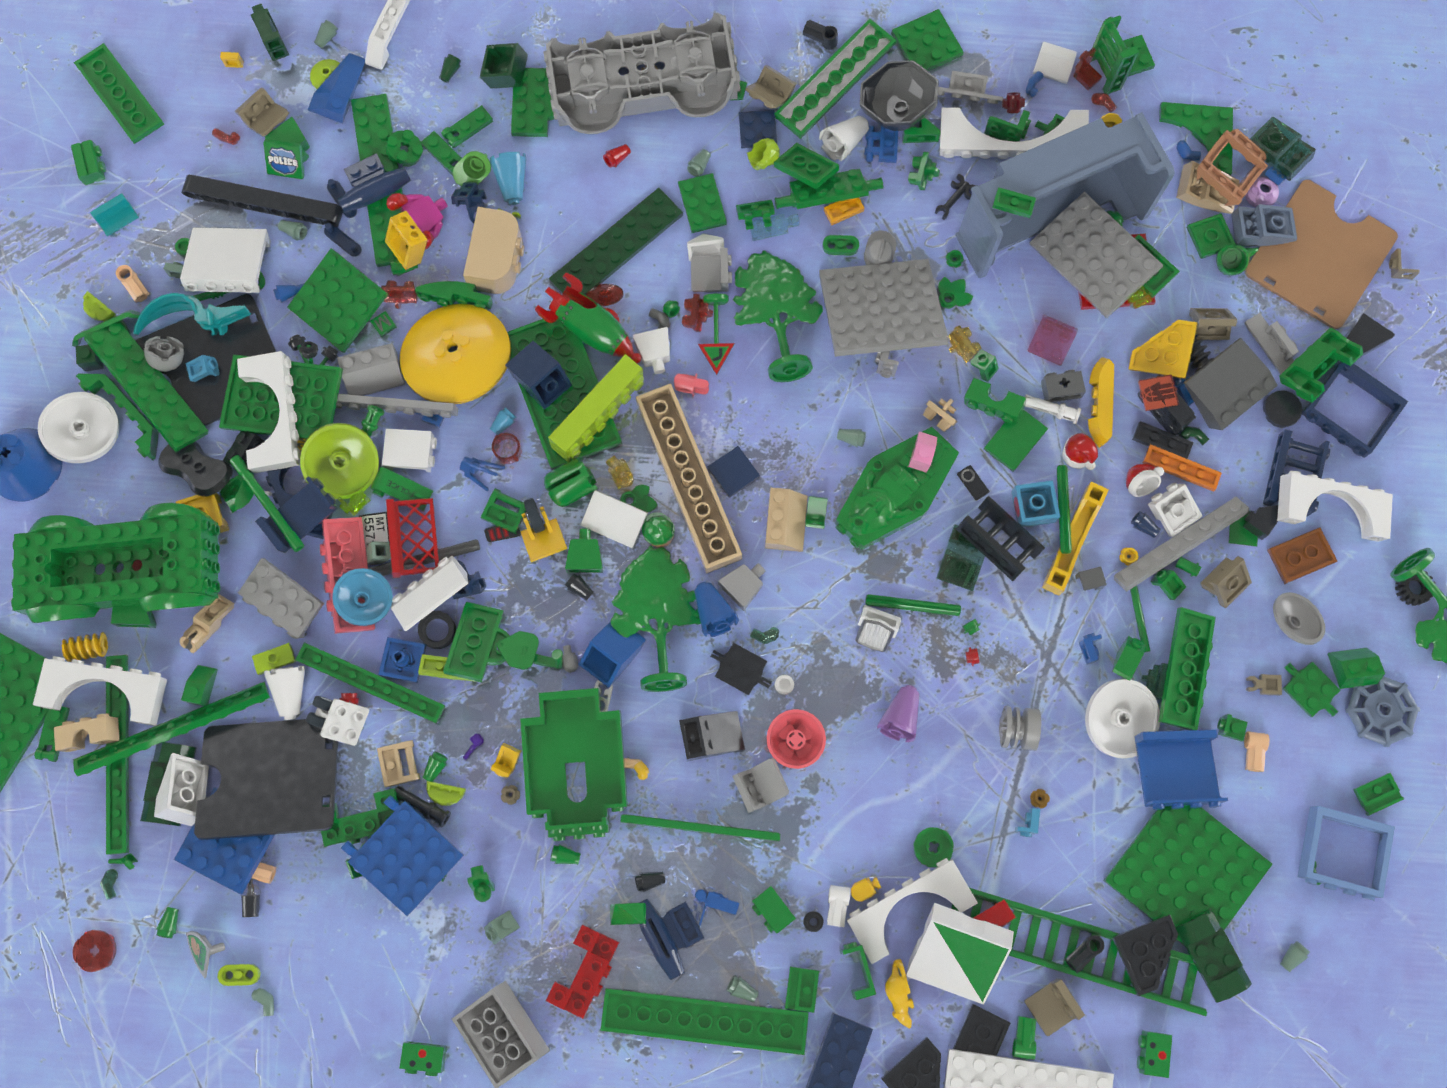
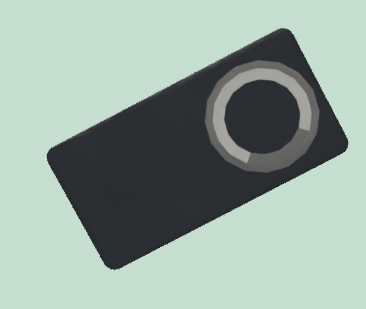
[957,465,990,501]

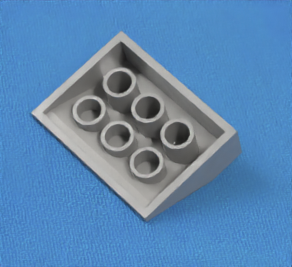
[452,981,550,1088]

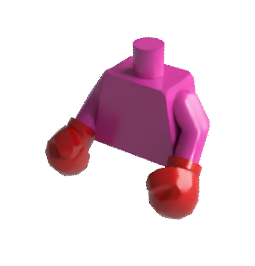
[386,193,448,250]

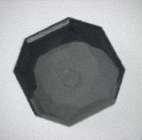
[860,60,939,131]

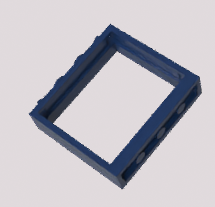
[1302,362,1408,458]

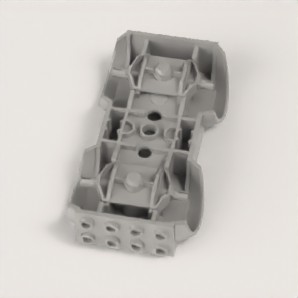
[543,12,740,134]

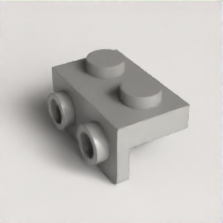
[875,351,899,378]

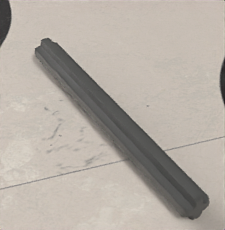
[368,539,480,576]

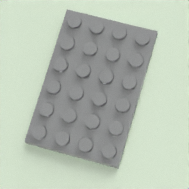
[1029,192,1163,318]

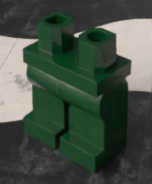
[250,4,289,61]

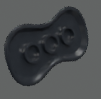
[158,441,233,496]

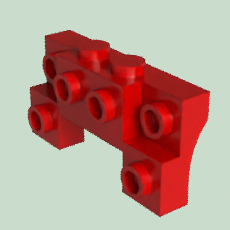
[546,925,620,1019]

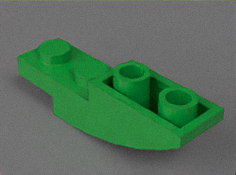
[415,281,493,309]

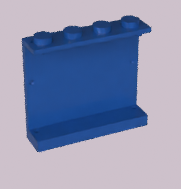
[1134,730,1228,810]

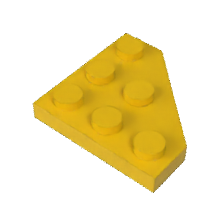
[1129,320,1198,379]

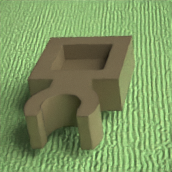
[1246,674,1282,696]

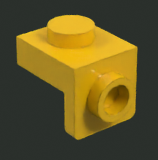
[491,743,521,777]

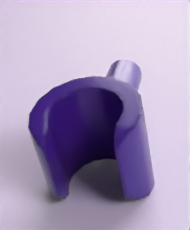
[463,733,484,760]

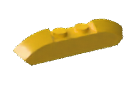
[1088,357,1114,448]

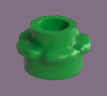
[946,250,964,268]
[663,300,680,318]
[962,619,981,635]

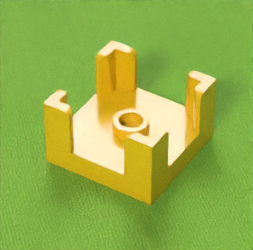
[176,493,229,533]

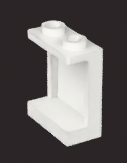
[382,429,437,472]

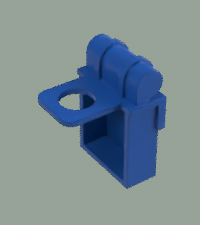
[695,889,739,926]

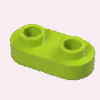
[217,964,261,986]

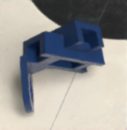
[451,182,487,223]
[452,560,487,599]

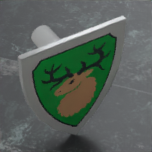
[186,931,225,978]

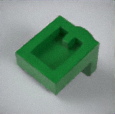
[970,349,999,382]
[1151,569,1186,600]
[1217,714,1248,741]

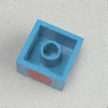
[1011,480,1060,527]

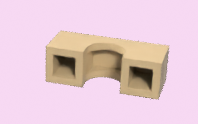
[54,714,119,752]

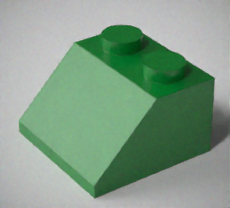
[1327,648,1385,689]

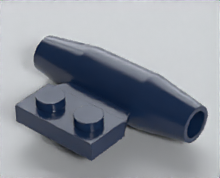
[338,153,411,212]
[639,899,704,980]

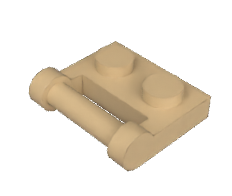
[377,740,421,788]

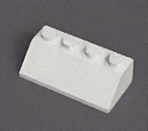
[391,556,468,631]

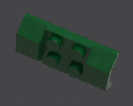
[140,742,197,827]
[1175,909,1252,1003]

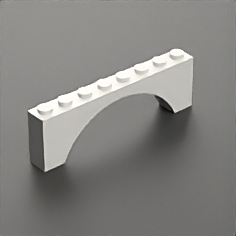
[939,107,1089,159]

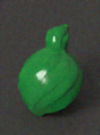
[1216,245,1258,276]

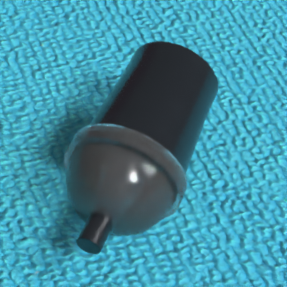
[240,879,261,917]

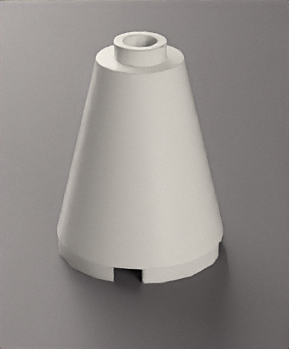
[819,116,869,161]
[264,666,305,720]

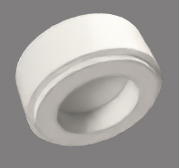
[774,675,794,695]

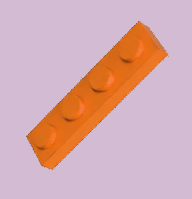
[1142,444,1222,492]

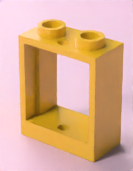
[385,211,427,270]

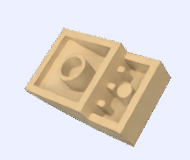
[1176,161,1240,214]

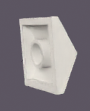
[1033,41,1077,84]

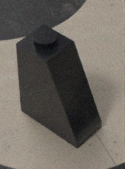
[1345,313,1395,357]

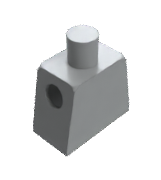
[718,563,766,611]

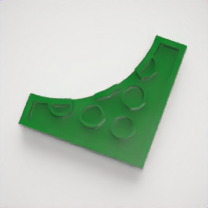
[1159,102,1233,176]

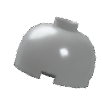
[144,336,184,372]

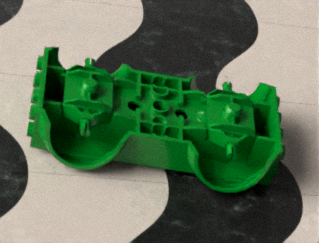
[11,503,220,623]

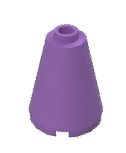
[877,685,919,742]

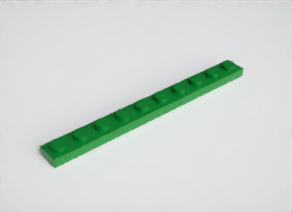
[106,655,129,855]
[73,681,270,777]

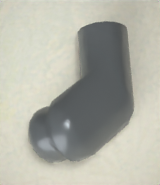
[649,308,670,329]

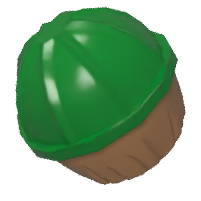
[642,512,675,548]

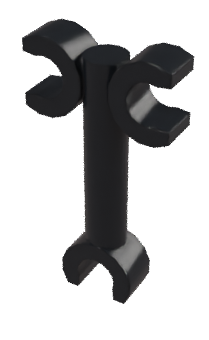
[935,174,976,220]

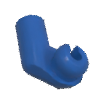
[1025,71,1044,97]
[1176,140,1201,160]

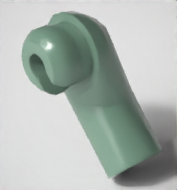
[252,988,274,1016]

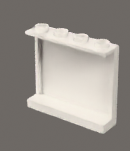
[180,228,271,293]

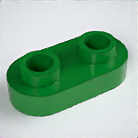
[822,235,859,256]

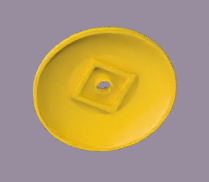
[400,304,511,404]

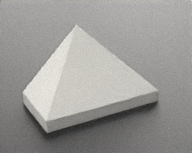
[687,233,725,261]

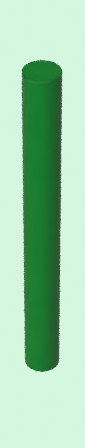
[1130,585,1151,652]

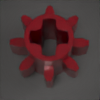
[1002,92,1025,113]

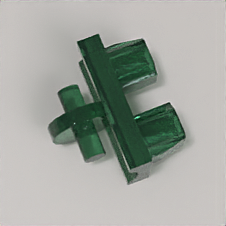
[1141,663,1168,700]

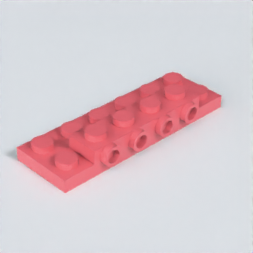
[320,517,375,634]

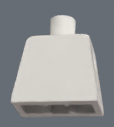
[633,327,670,374]

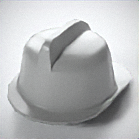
[864,230,896,265]

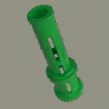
[361,405,385,438]

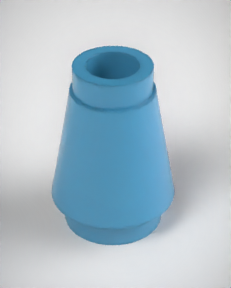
[489,408,516,435]

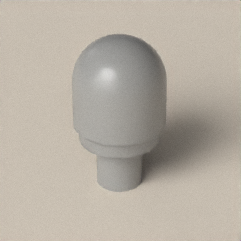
[563,645,578,673]

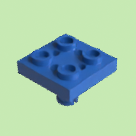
[378,637,427,683]

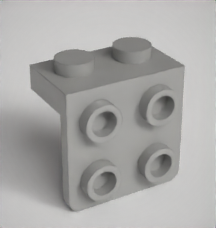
[691,248,732,292]
[732,758,789,813]

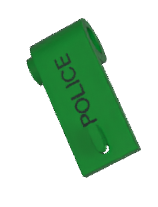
[370,467,433,512]

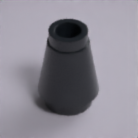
[565,573,594,600]
[635,871,665,892]

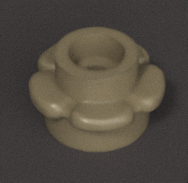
[501,785,520,805]

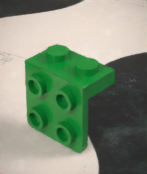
[984,110,1031,142]

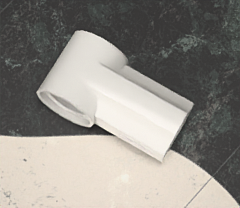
[827,885,851,927]

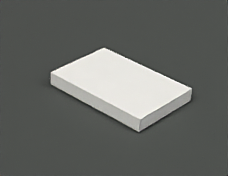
[580,490,648,548]

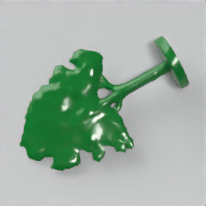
[733,250,823,382]
[610,546,701,692]
[1390,548,1447,663]

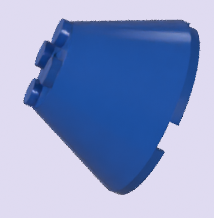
[0,428,63,502]

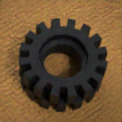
[1395,571,1435,606]

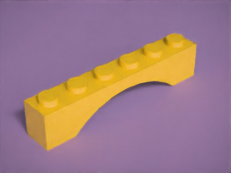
[1041,482,1109,596]

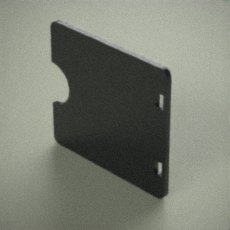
[136,294,276,426]
[194,719,338,840]

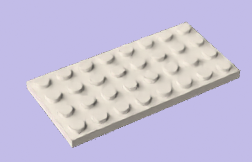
[944,1049,1114,1088]

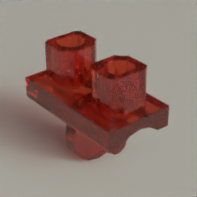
[381,280,417,309]
[682,294,713,332]

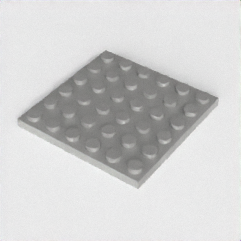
[819,259,949,357]

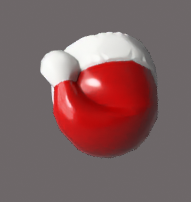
[1062,433,1098,470]
[1126,464,1164,497]

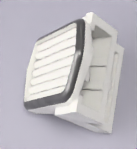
[855,605,901,652]

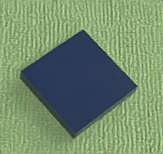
[707,446,760,498]

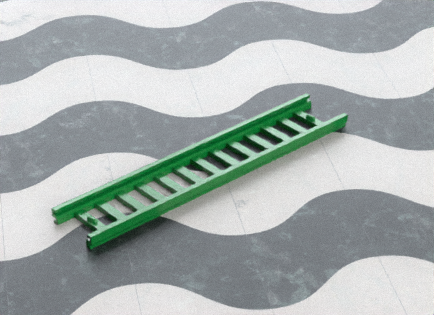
[951,888,1207,1016]

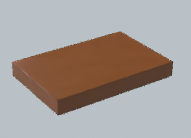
[1267,527,1338,584]

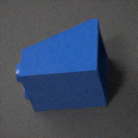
[578,622,646,688]

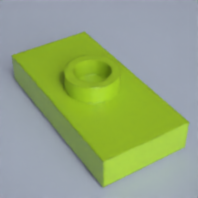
[252,643,296,675]

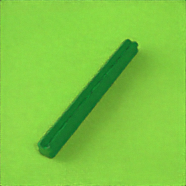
[1057,465,1072,554]
[865,594,961,616]

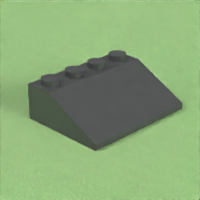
[1184,338,1278,430]

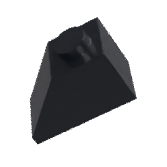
[1243,505,1278,540]

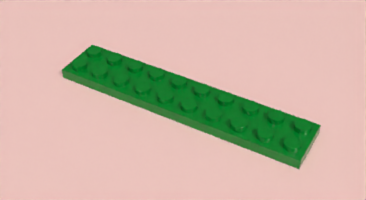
[351,94,403,267]
[600,988,809,1055]

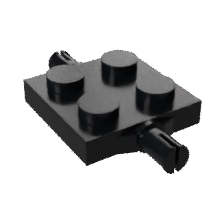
[710,642,772,695]

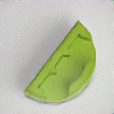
[83,291,116,321]
[426,781,466,806]

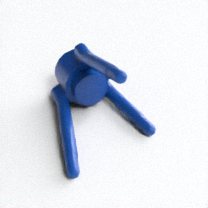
[460,457,505,491]

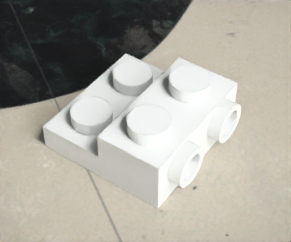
[1148,483,1203,537]

